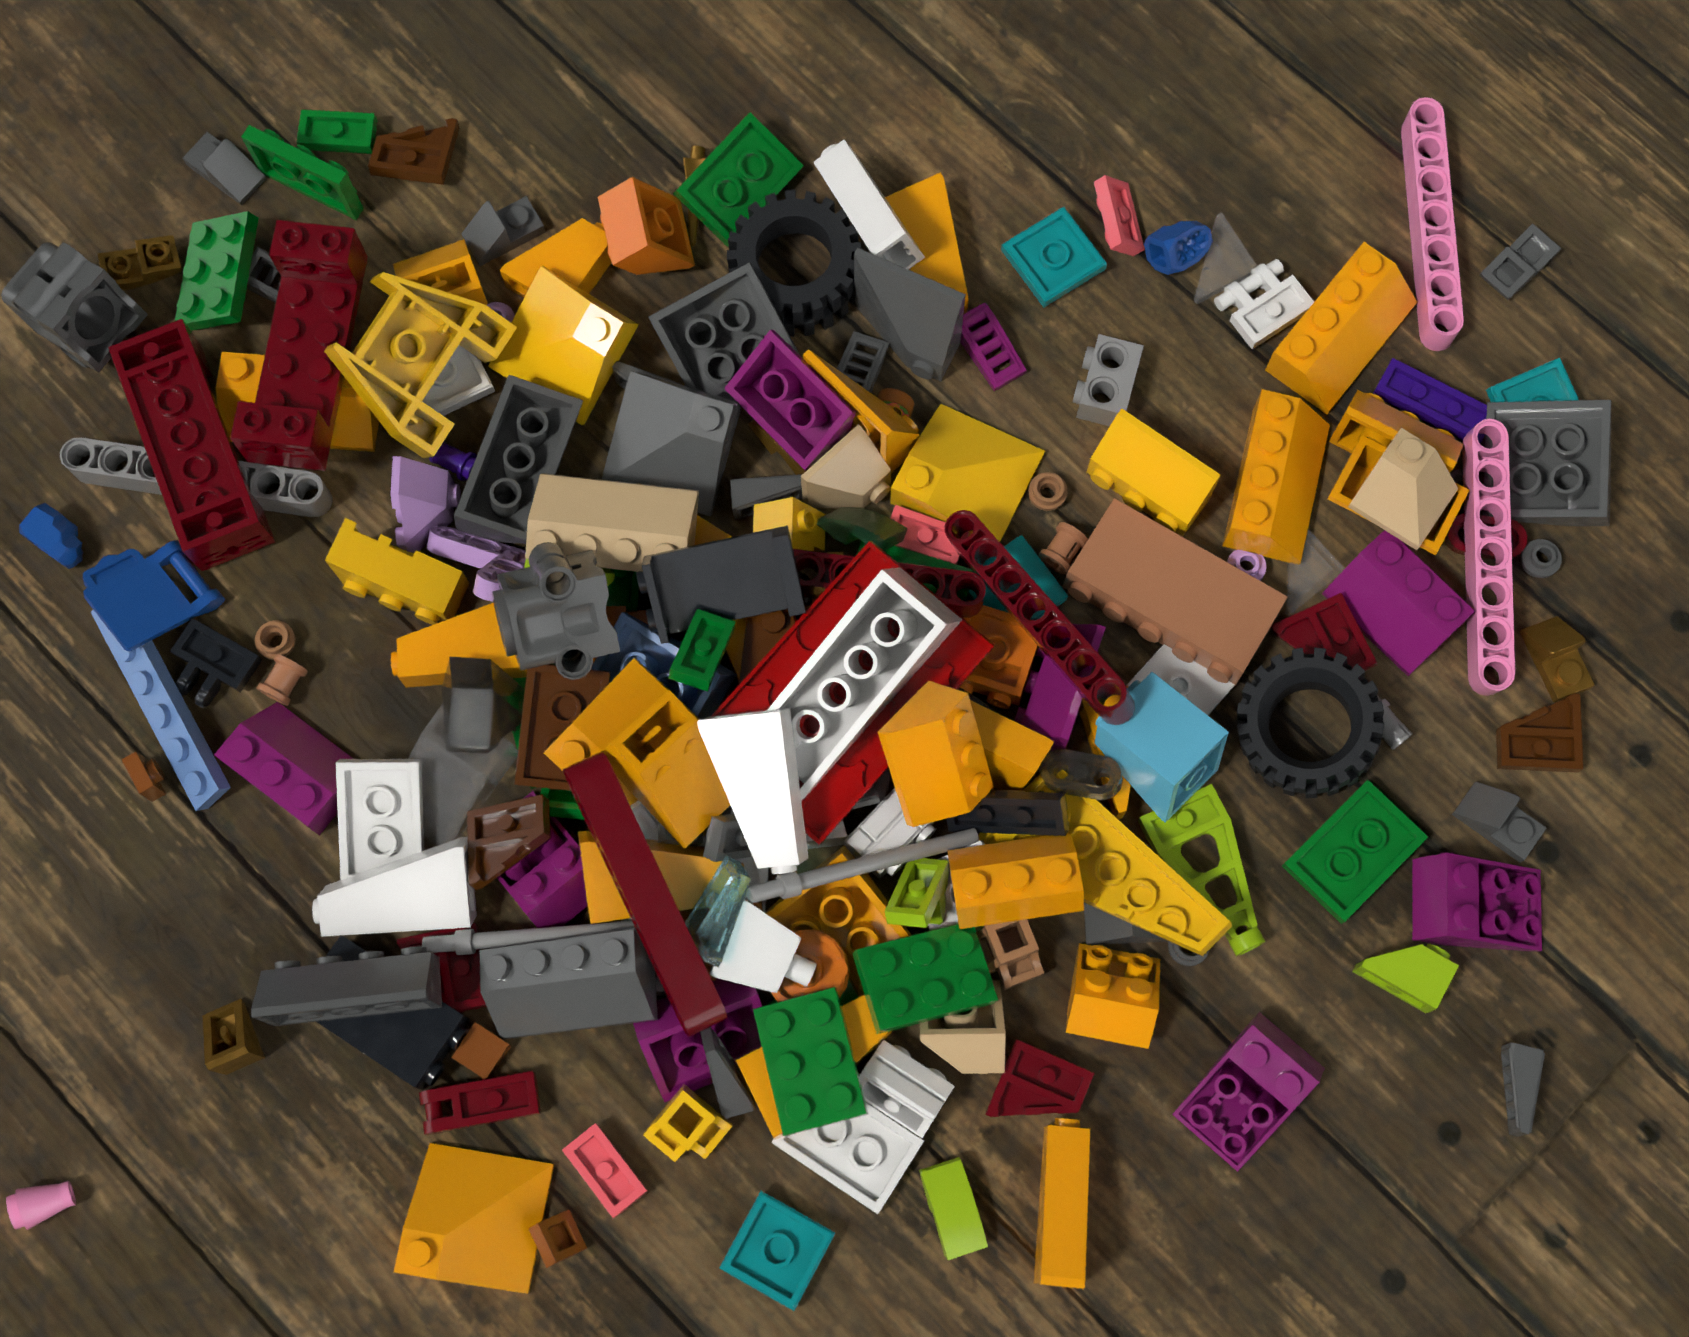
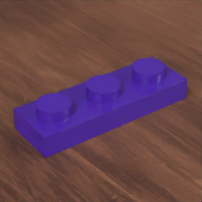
[1373,358,1487,443]

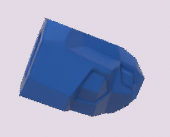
[1144,221,1213,275]
[19,503,83,569]

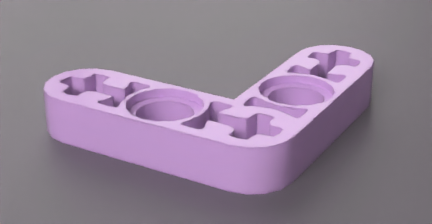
[427,526,526,602]

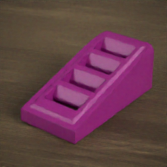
[960,303,1027,392]

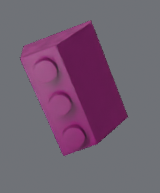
[724,329,856,470]
[1322,530,1475,676]
[1014,624,1106,758]
[214,702,353,835]
[633,978,763,1102]

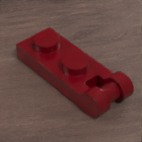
[419,1071,541,1135]

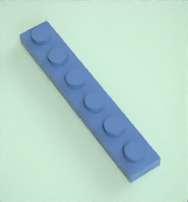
[91,610,231,811]

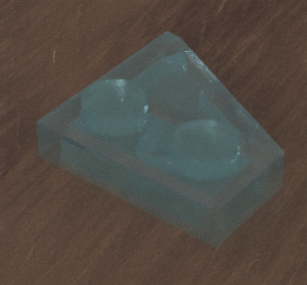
[685,855,751,967]

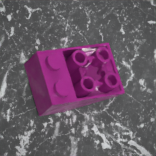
[497,791,587,928]
[1412,853,1542,952]
[1172,1012,1325,1172]

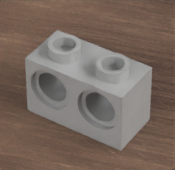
[1072,334,1144,427]

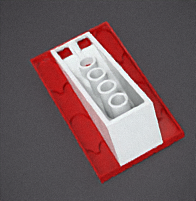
[710,541,996,845]

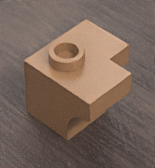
[977,919,1044,990]

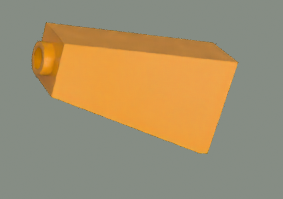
[885,172,969,314]
[391,603,527,688]
[970,700,1054,790]
[578,831,747,924]
[736,995,891,1140]
[1034,1118,1090,1289]

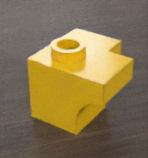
[753,497,826,552]
[643,1084,732,1162]

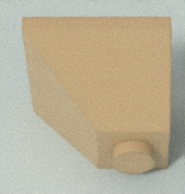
[801,424,891,509]
[1348,428,1458,550]
[919,980,1006,1074]

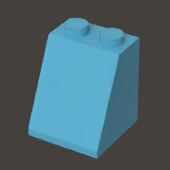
[1094,672,1229,822]

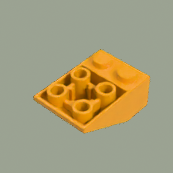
[603,690,730,849]

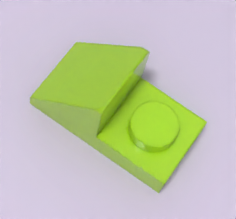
[884,858,950,928]

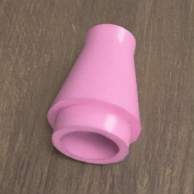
[6,1181,76,1230]

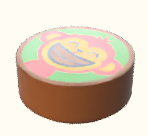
[877,388,915,418]

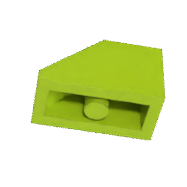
[1352,944,1459,1014]

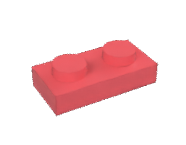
[1094,175,1145,256]
[882,505,969,565]
[562,1123,648,1218]

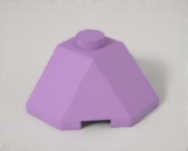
[391,456,461,553]

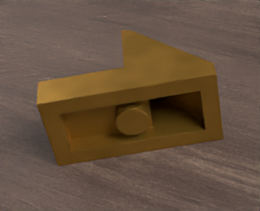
[1519,616,1595,703]

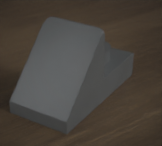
[182,132,266,205]
[461,196,546,266]
[1452,782,1546,863]
[703,805,753,862]

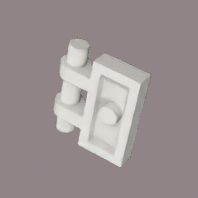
[1214,259,1314,350]

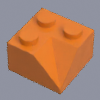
[598,177,695,275]

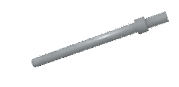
[746,828,979,904]
[422,921,636,955]

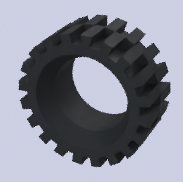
[727,190,861,337]
[1237,647,1384,798]

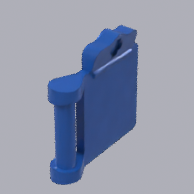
[83,540,225,651]

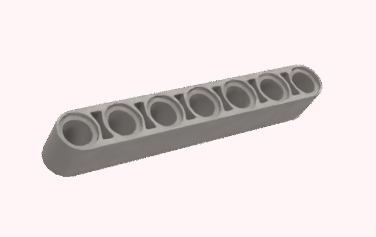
[60,437,332,517]

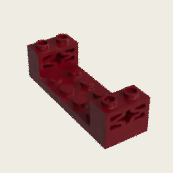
[230,220,368,471]
[108,319,276,571]

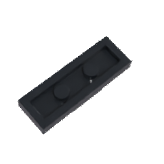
[947,790,1069,836]

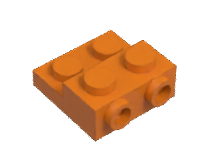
[958,600,1038,709]

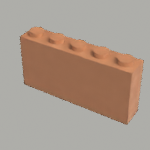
[1062,498,1288,686]

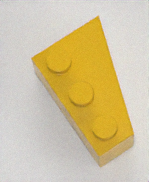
[325,518,470,625]

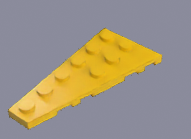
[978,761,1232,956]

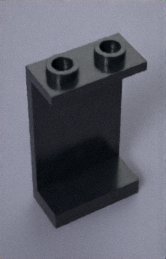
[636,525,806,644]
[317,935,470,1090]

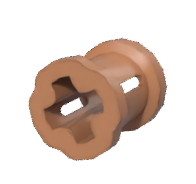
[1038,522,1088,575]
[256,654,308,706]

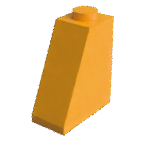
[500,218,612,298]

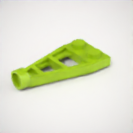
[1138,784,1266,957]

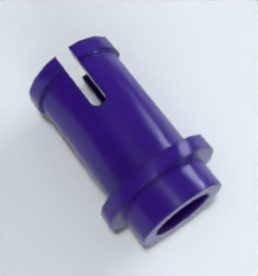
[429,441,477,481]

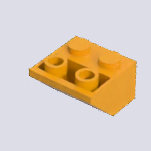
[393,239,488,305]
[1066,943,1160,1049]

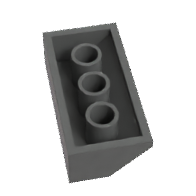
[454,375,583,544]
[479,929,658,1039]
[251,946,442,1026]

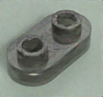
[1040,749,1123,800]

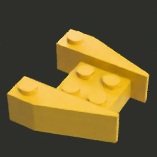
[324,272,517,458]

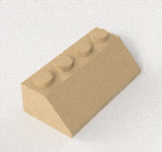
[525,473,699,572]

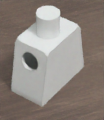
[710,900,817,993]

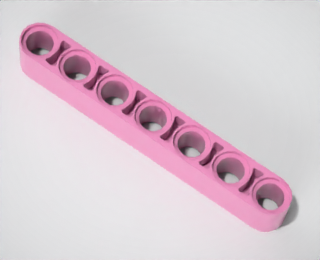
[1401,97,1464,351]
[1462,419,1515,696]

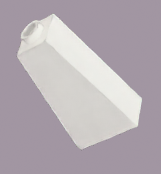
[813,140,925,269]
[698,708,809,874]
[312,837,477,937]

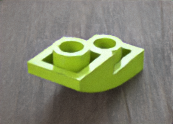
[919,1157,988,1260]

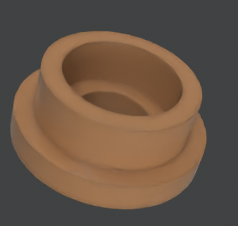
[1028,472,1067,511]
[255,620,296,660]

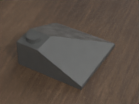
[854,248,966,382]
[648,262,800,402]
[602,371,742,516]
[1483,400,1611,526]

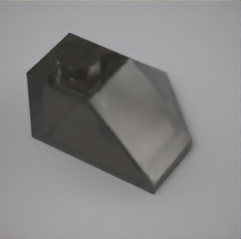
[442,657,524,754]

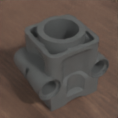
[1,242,148,373]
[492,542,620,680]

